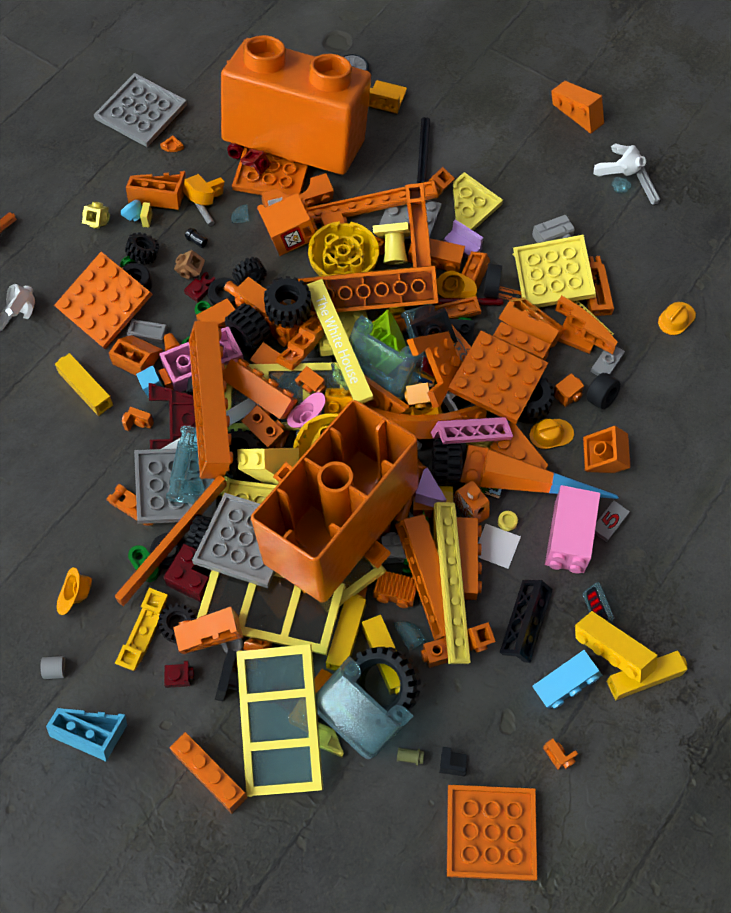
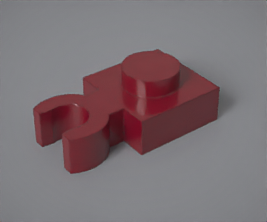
[184,272,215,303]

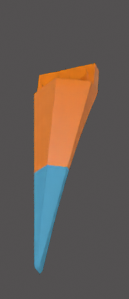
[461,443,619,499]

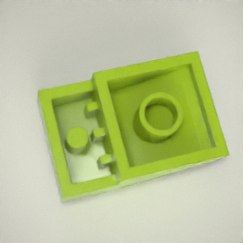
[363,310,408,378]

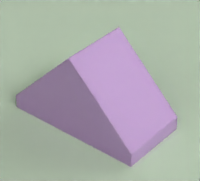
[415,468,446,507]

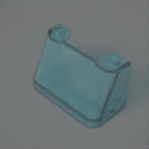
[349,315,424,400]
[316,656,413,759]

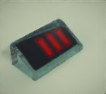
[582,582,614,623]

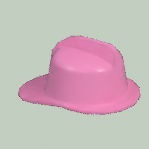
[287,392,326,428]

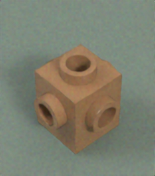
[174,250,205,280]

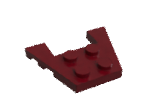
[149,383,196,450]

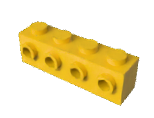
[575,611,658,683]

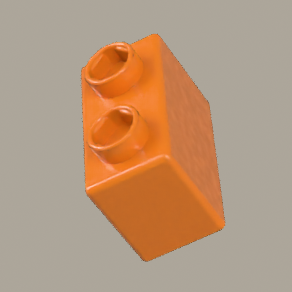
[221,35,372,175]
[251,400,418,603]

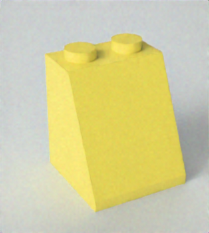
[237,448,299,485]

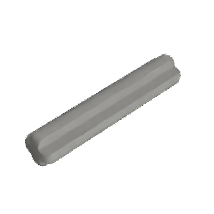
[636,166,660,205]

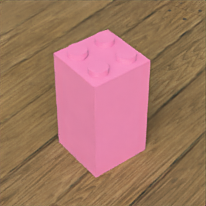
[545,485,600,574]

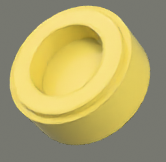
[498,511,518,531]

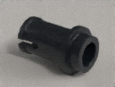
[185,228,208,248]

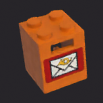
[257,193,318,256]

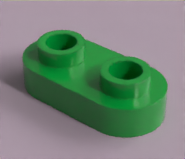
[128,545,160,582]

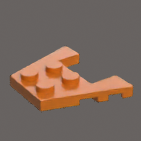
[407,331,461,408]

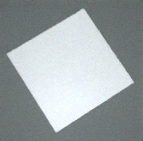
[478,524,521,569]

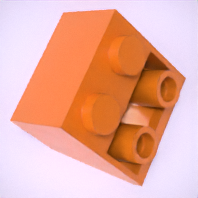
[109,335,163,376]

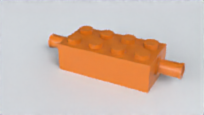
[224,277,304,347]

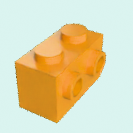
[405,382,436,410]

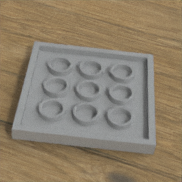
[94,73,187,147]
[134,448,217,524]
[192,493,275,588]

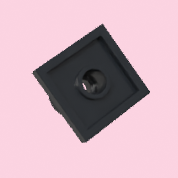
[410,306,458,356]
[214,649,266,702]

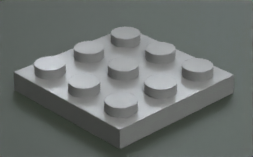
[379,200,442,243]

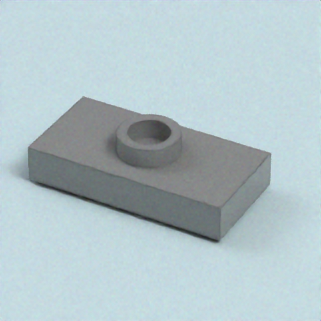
[590,346,625,376]

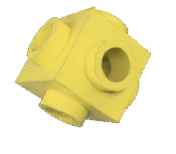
[82,202,110,228]

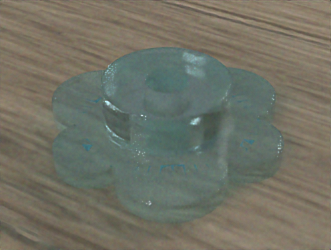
[611,177,631,193]

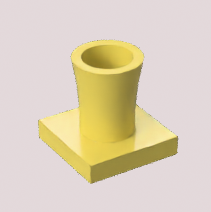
[373,222,411,265]

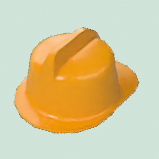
[437,271,477,298]
[658,302,696,335]
[529,419,574,449]
[57,567,92,615]

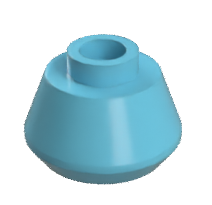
[121,199,142,222]

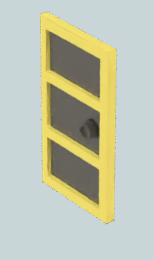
[197,570,346,656]

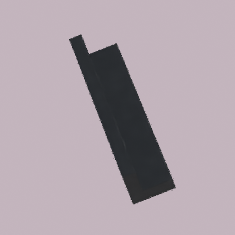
[499,580,553,663]

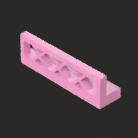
[431,417,513,444]

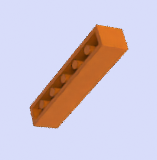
[395,514,446,641]

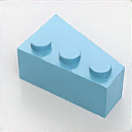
[532,650,603,709]
[46,708,128,762]

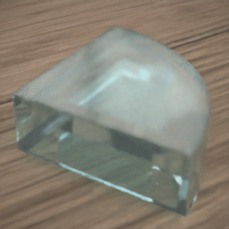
[231,204,249,223]

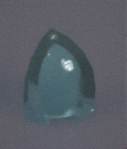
[393,621,427,651]

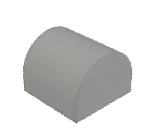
[41,656,66,679]

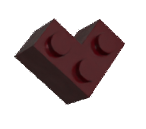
[163,544,209,603]

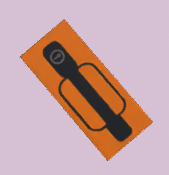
[498,286,522,300]

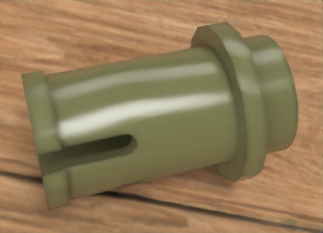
[397,747,424,766]

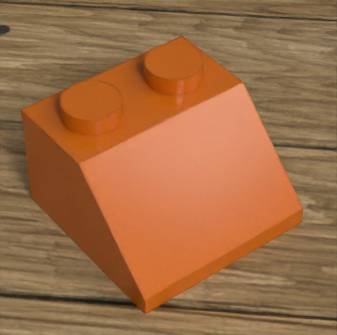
[583,426,630,473]

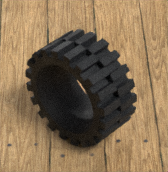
[341,647,421,724]

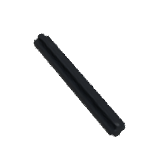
[417,117,430,183]

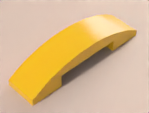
[115,588,168,671]

